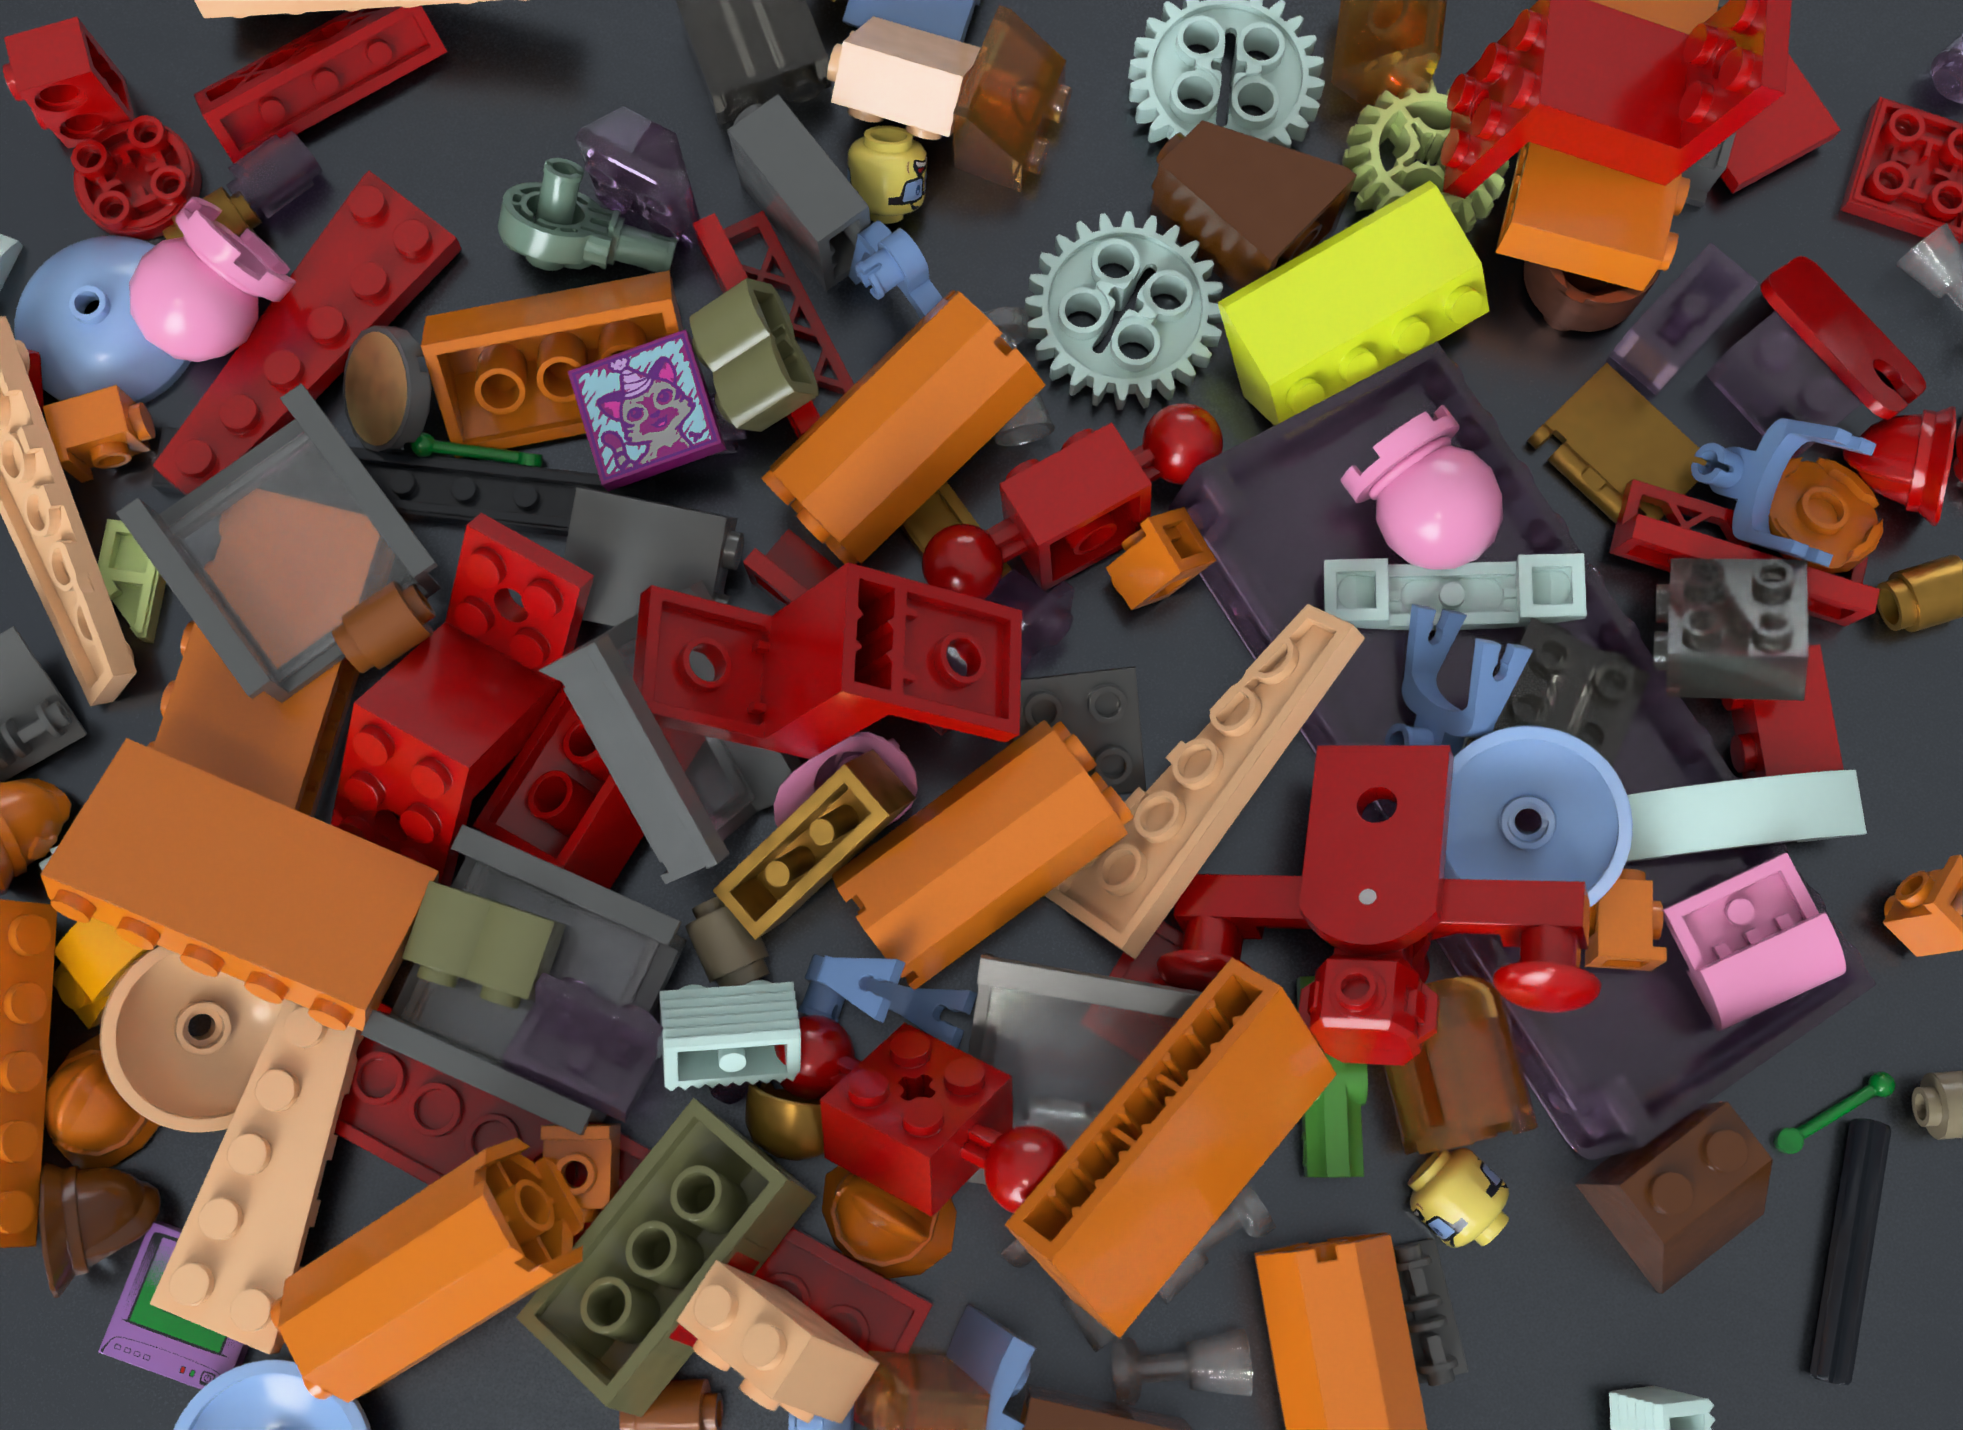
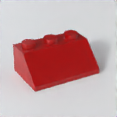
[473,684,703,890]

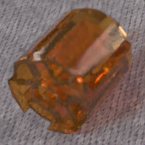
[1383,975,1538,1155]

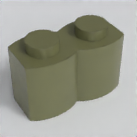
[690,278,819,432]
[402,881,566,1009]

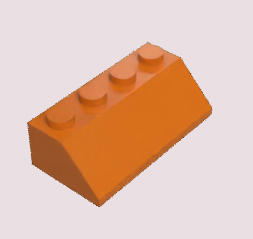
[421,270,683,458]

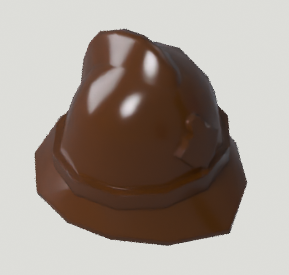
[39,1160,161,1298]

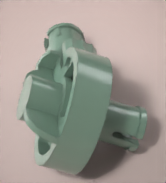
[498,158,678,273]

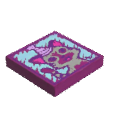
[568,329,727,491]

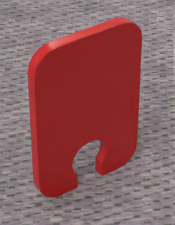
[1760,256,1926,420]

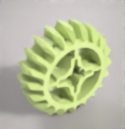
[1342,79,1509,234]

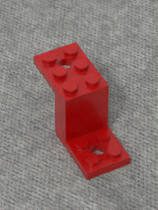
[1440,0,1792,199]
[331,513,594,886]
[633,562,1022,759]

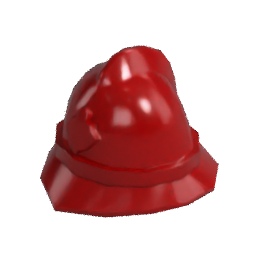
[1843,406,1956,526]

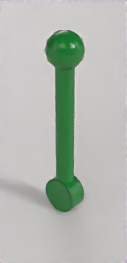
[411,432,543,467]
[1774,1071,1896,1154]

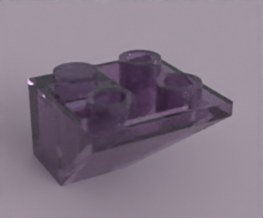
[575,106,700,246]

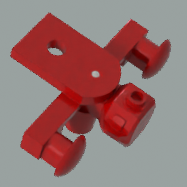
[1156,745,1602,1066]

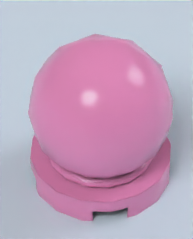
[129,197,296,362]
[1340,405,1503,570]

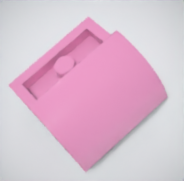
[1663,853,1846,1031]

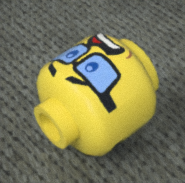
[847,126,928,224]
[1408,1146,1509,1248]

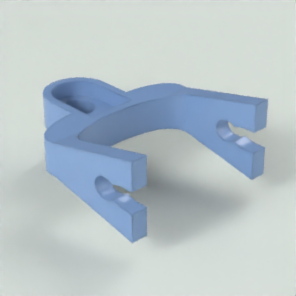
[849,220,943,320]
[1691,418,1877,567]
[1384,604,1533,757]
[798,954,977,1049]

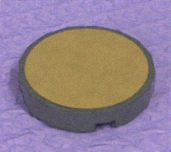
[343,325,431,452]

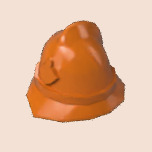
[0,778,72,895]
[44,1034,160,1169]
[822,1166,957,1279]

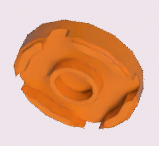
[1769,457,1883,574]

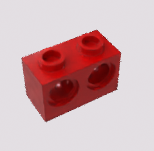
[3,17,135,149]

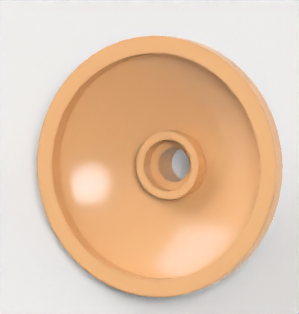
[100,945,285,1133]

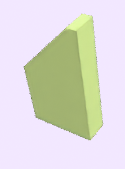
[98,519,166,643]

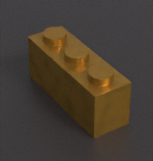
[713,749,916,940]

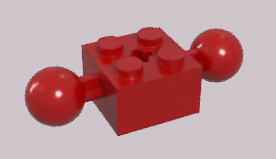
[922,403,1223,600]
[774,1015,1068,1217]

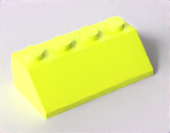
[1217,181,1490,432]

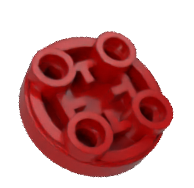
[71,115,201,240]

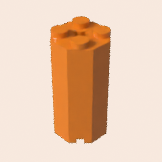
[761,290,1046,564]
[832,720,1134,990]
[270,1138,584,1403]
[1254,1232,1428,1430]

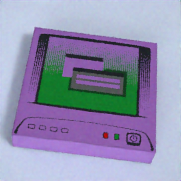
[98,1221,249,1389]

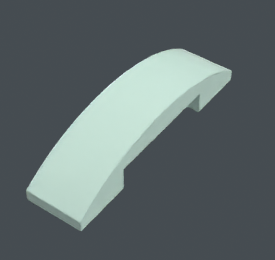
[1324,553,1587,630]
[1626,770,1867,862]

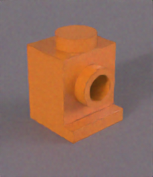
[43,385,155,483]
[1106,507,1216,610]
[1883,854,1963,957]
[1585,869,1667,971]
[541,1123,621,1223]

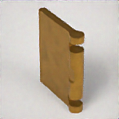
[1527,363,1707,524]

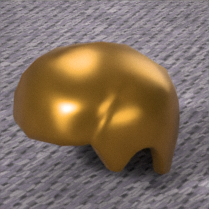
[745,1082,824,1161]

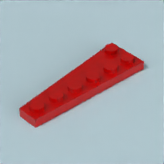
[153,170,462,495]

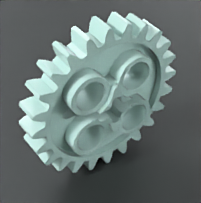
[1128,0,1325,148]
[1025,211,1223,410]

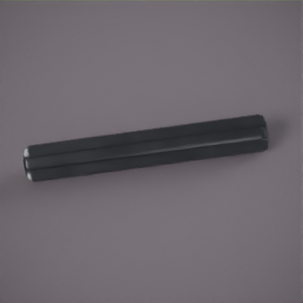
[1810,1118,1891,1386]

